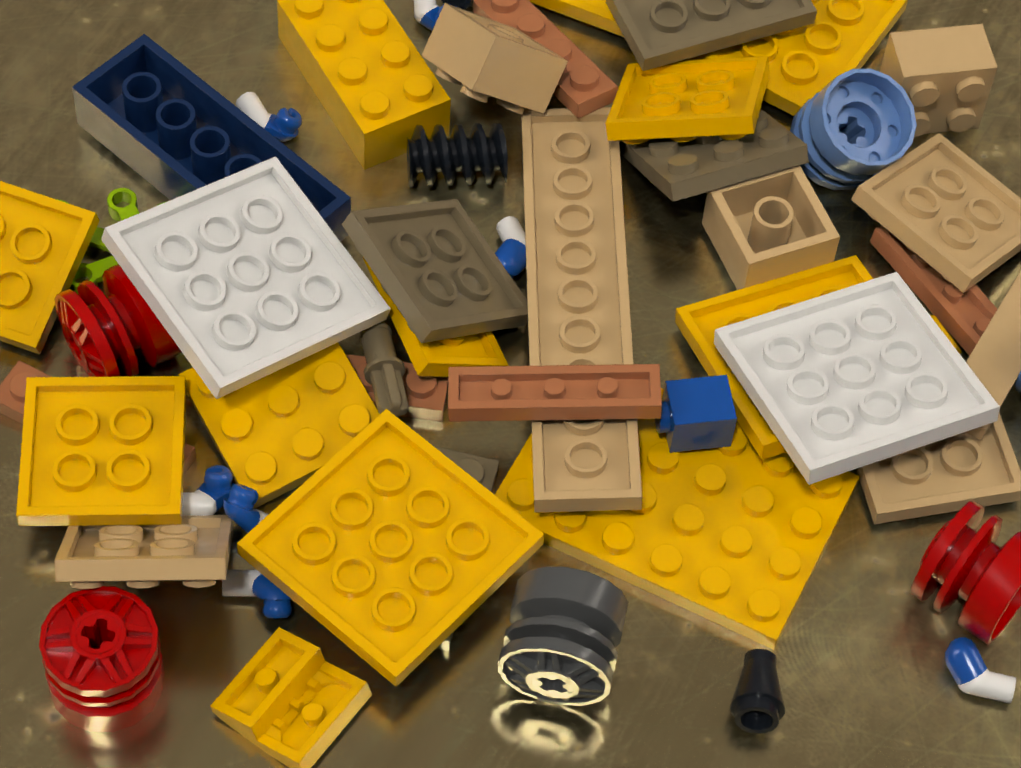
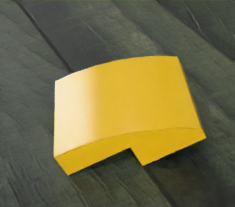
[210,627,372,768]

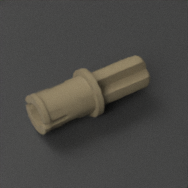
[359,323,409,417]

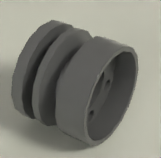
[498,567,629,706]

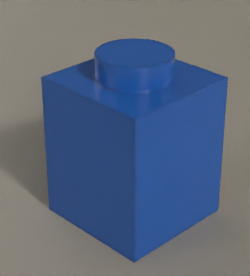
[655,375,737,453]

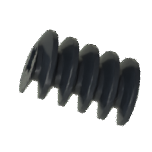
[407,123,508,187]

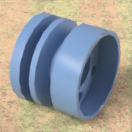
[790,68,917,190]

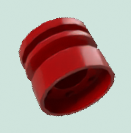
[54,264,182,377]
[911,500,1021,645]
[39,586,164,733]

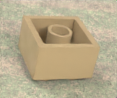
[421,3,568,114]
[880,23,998,137]
[702,165,840,290]

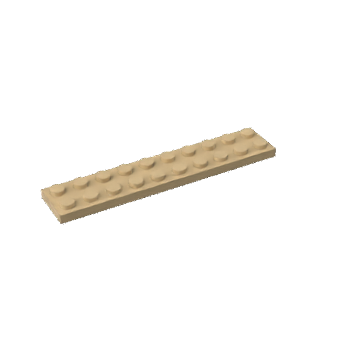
[521,107,642,512]

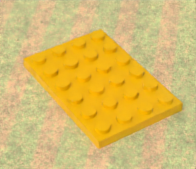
[495,388,860,650]

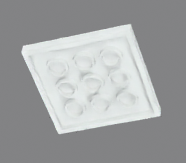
[101,156,391,399]
[714,272,1000,485]

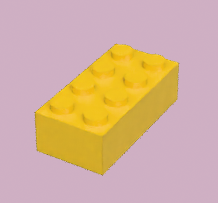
[277,0,451,170]

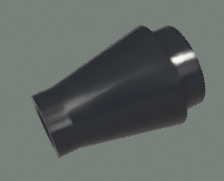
[730,649,785,734]

